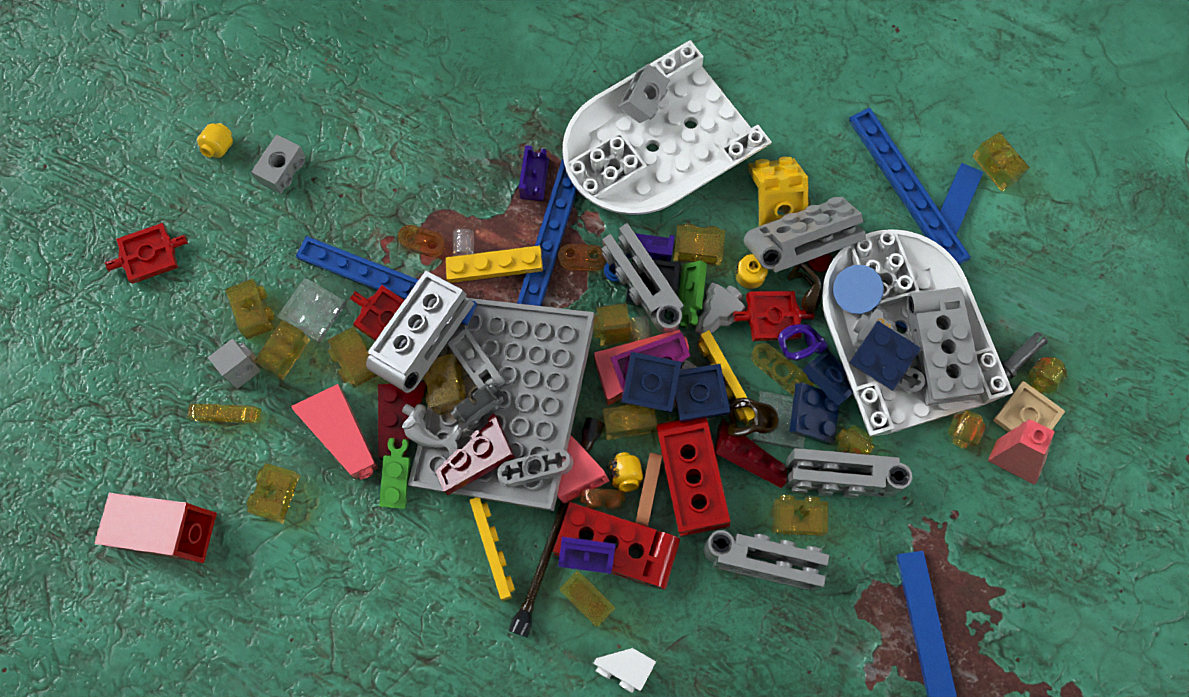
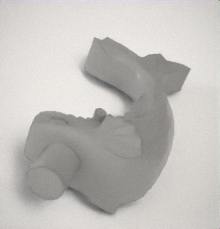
[402,404,464,455]

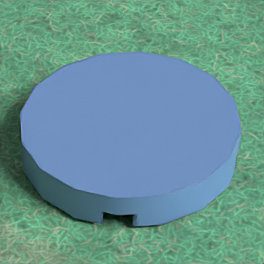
[833,265,884,314]

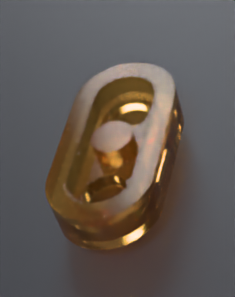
[398,225,445,257]
[558,244,606,271]
[580,489,626,509]

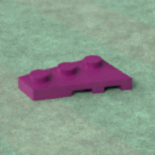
[610,332,690,405]

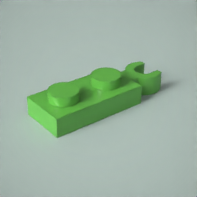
[679,260,707,328]
[379,438,411,509]

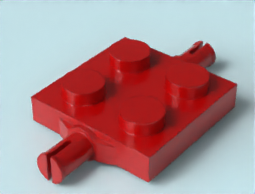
[105,223,189,284]
[350,285,404,341]
[733,291,815,341]

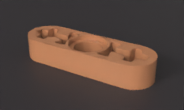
[635,453,662,527]

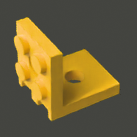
[748,156,808,226]

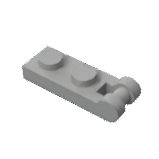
[447,328,506,389]

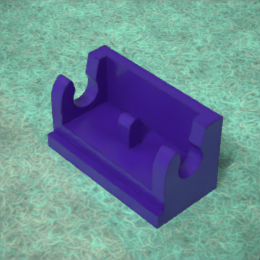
[519,145,550,201]
[625,233,675,261]
[558,537,616,574]

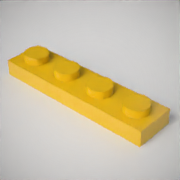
[446,246,543,283]
[697,330,755,426]
[470,498,515,601]

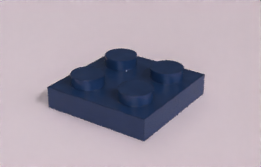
[849,321,921,391]
[803,349,853,406]
[621,352,682,412]
[675,364,730,423]
[789,383,839,445]

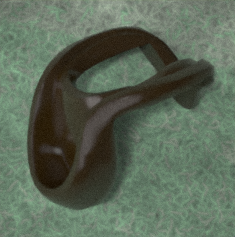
[787,263,822,313]
[728,398,779,437]

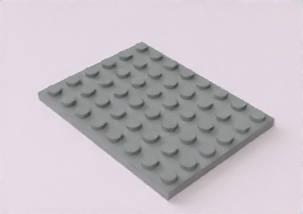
[408,298,596,511]

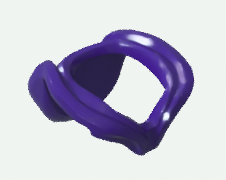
[778,324,828,361]

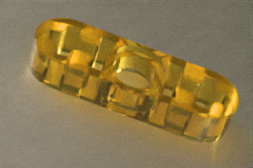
[751,343,814,396]
[187,404,262,423]

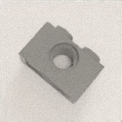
[618,63,670,123]
[251,134,306,194]
[208,338,261,389]

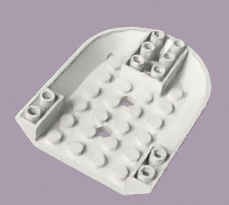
[563,40,772,215]
[822,229,1013,436]

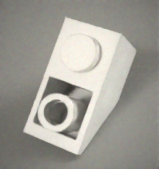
[593,648,656,693]

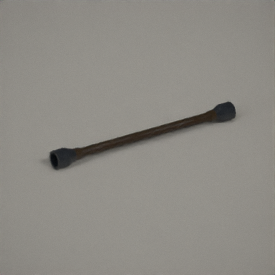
[508,417,605,638]

